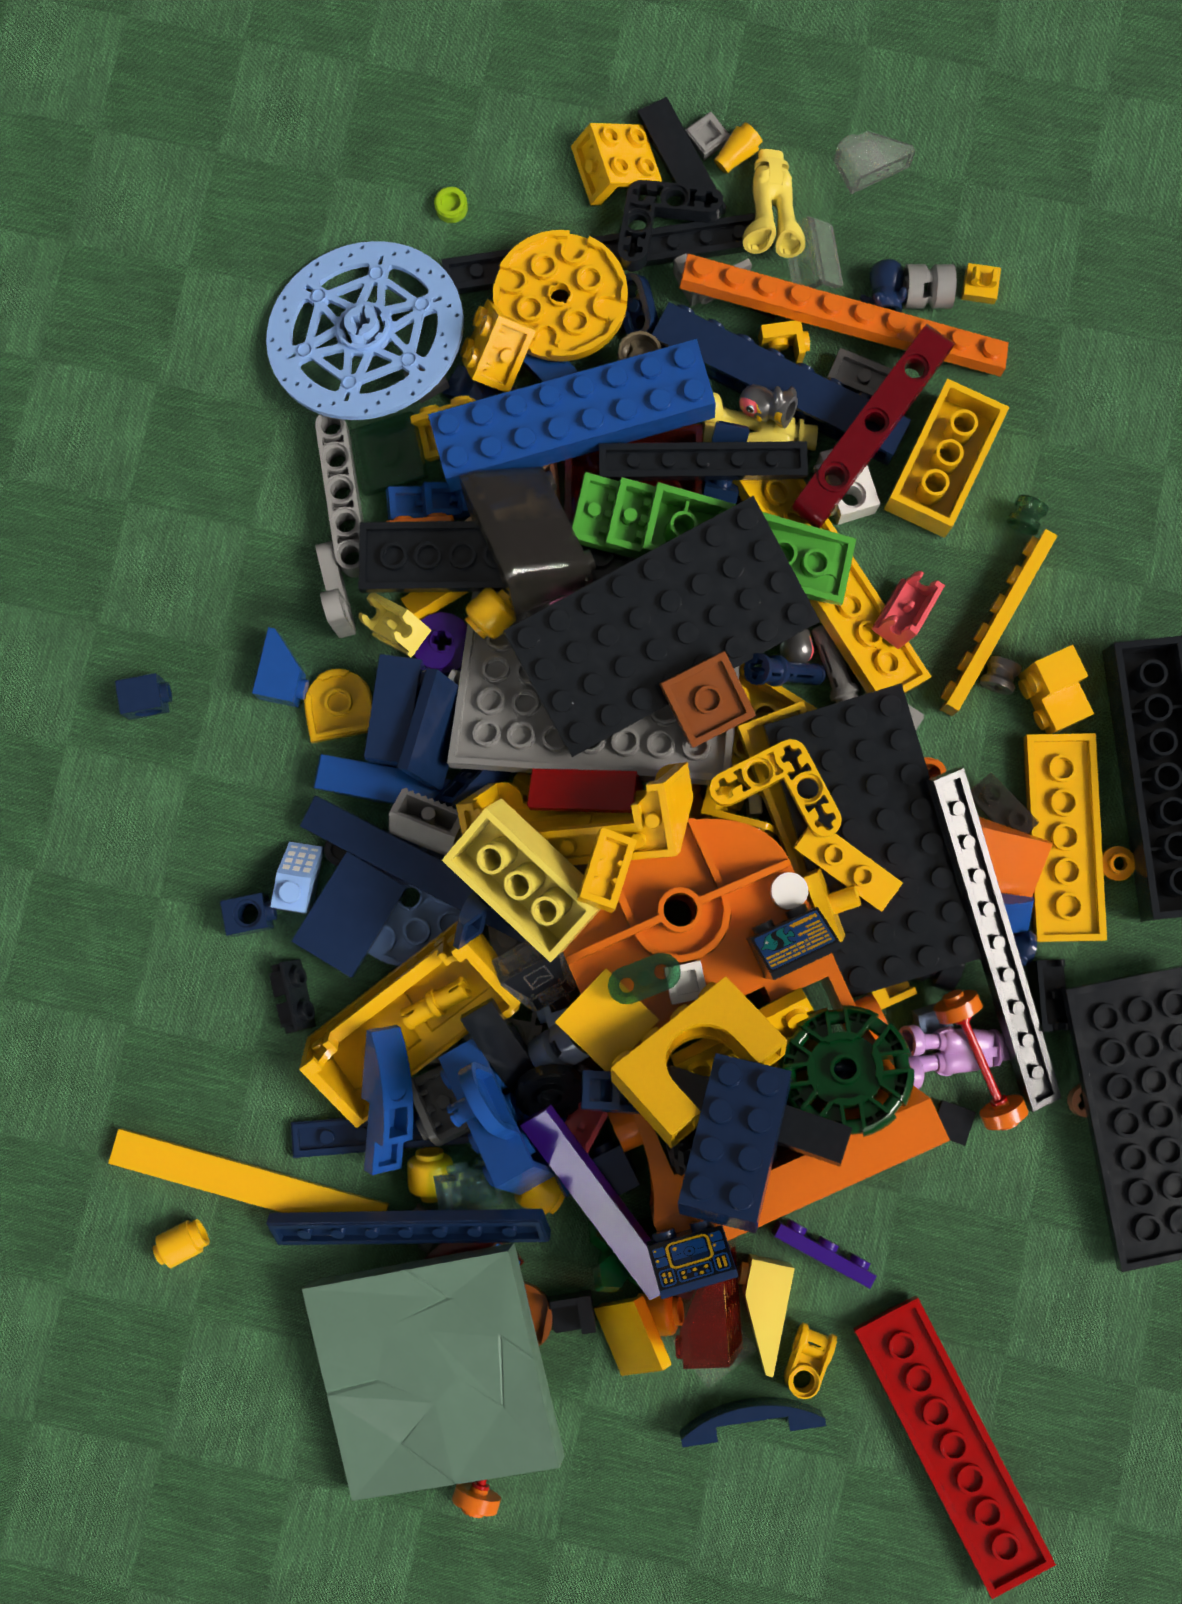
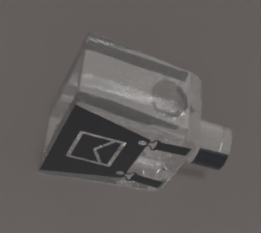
[492,940,577,1012]

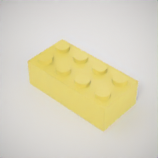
[442,798,601,963]

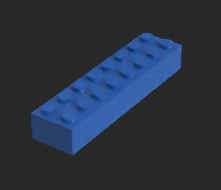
[428,339,716,492]

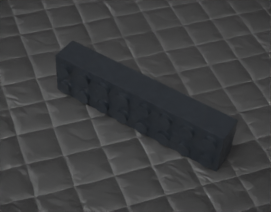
[1102,636,1182,922]

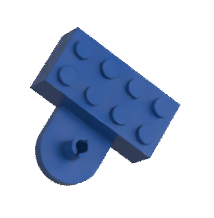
[438,1038,556,1195]

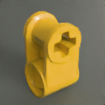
[784,1322,837,1399]

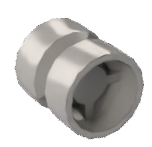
[902,264,957,309]

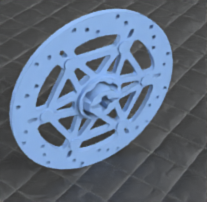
[266,241,464,420]

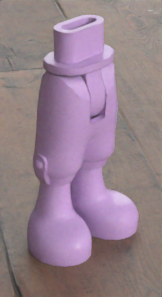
[899,1025,1010,1089]

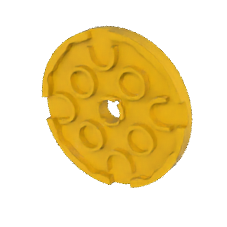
[493,230,628,362]

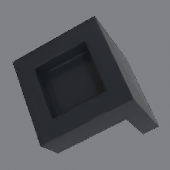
[548,1290,596,1334]

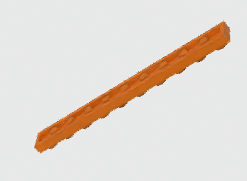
[679,254,1009,377]

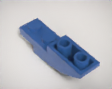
[361,1025,414,1175]

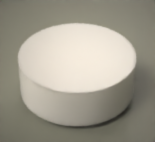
[770,872,808,910]

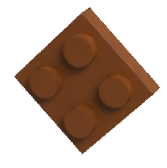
[659,651,756,748]

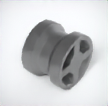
[980,656,1022,695]

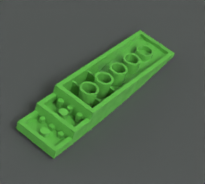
[568,472,856,606]

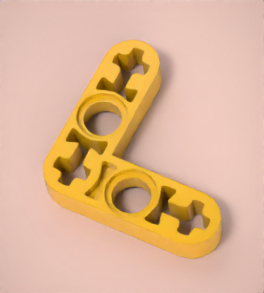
[709,739,842,838]

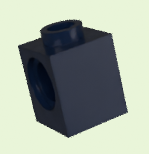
[115,673,172,720]
[220,893,277,937]

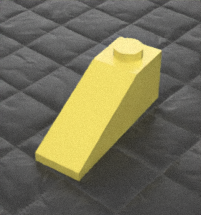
[738,1254,795,1377]

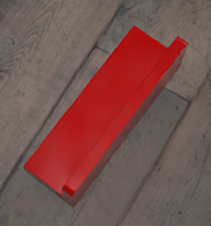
[527,768,643,813]

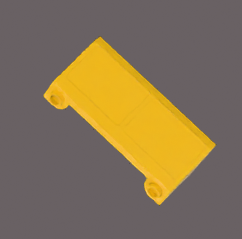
[456,762,693,865]
[299,921,521,1128]

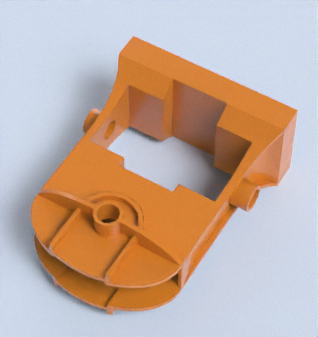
[563,818,950,1241]

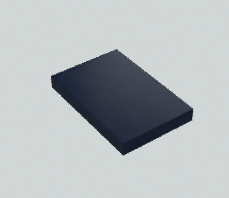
[397,668,458,791]
[291,852,407,978]

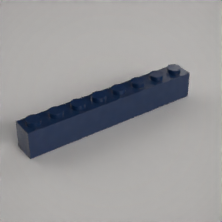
[652,302,911,466]

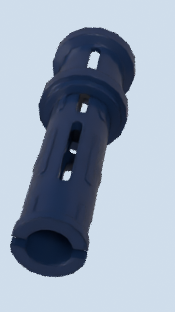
[744,653,826,687]

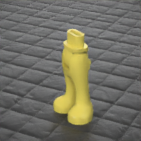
[742,149,805,258]
[701,392,818,451]

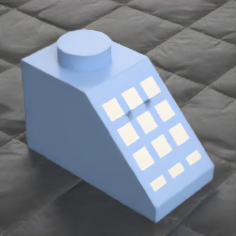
[270,841,324,914]

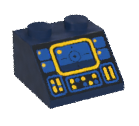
[646,1219,739,1299]

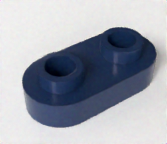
[623,273,658,334]

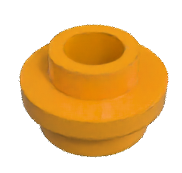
[1103,846,1135,881]

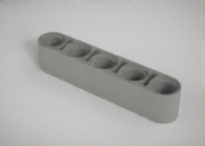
[315,414,364,578]

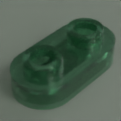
[608,953,681,1004]

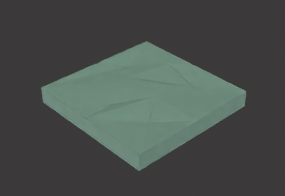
[302,1243,565,1501]

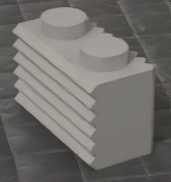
[388,788,462,855]

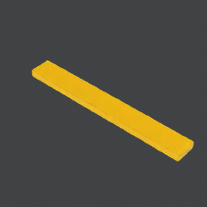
[108,1128,389,1213]

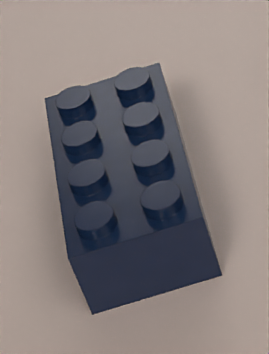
[678,1053,792,1234]

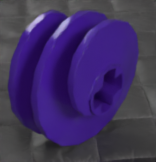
[414,612,467,676]

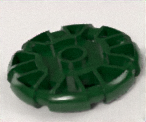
[777,1005,914,1137]

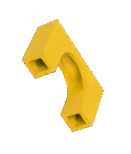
[611,976,787,1148]

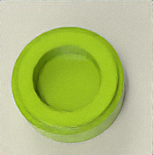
[434,187,468,223]

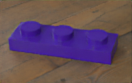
[771,1219,877,1289]

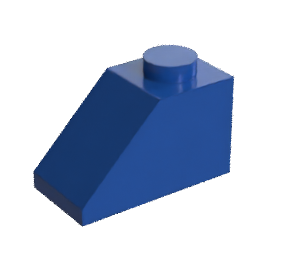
[252,627,309,708]

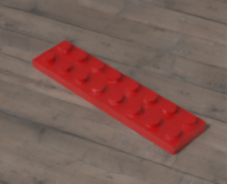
[853,1295,1056,1599]

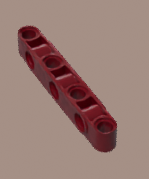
[790,324,955,528]

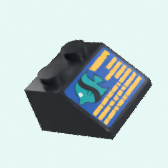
[746,904,843,980]

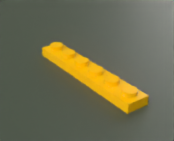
[940,529,1058,716]

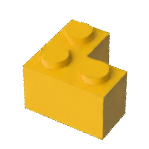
[1018,645,1094,734]

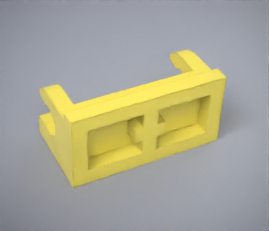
[359,593,431,658]

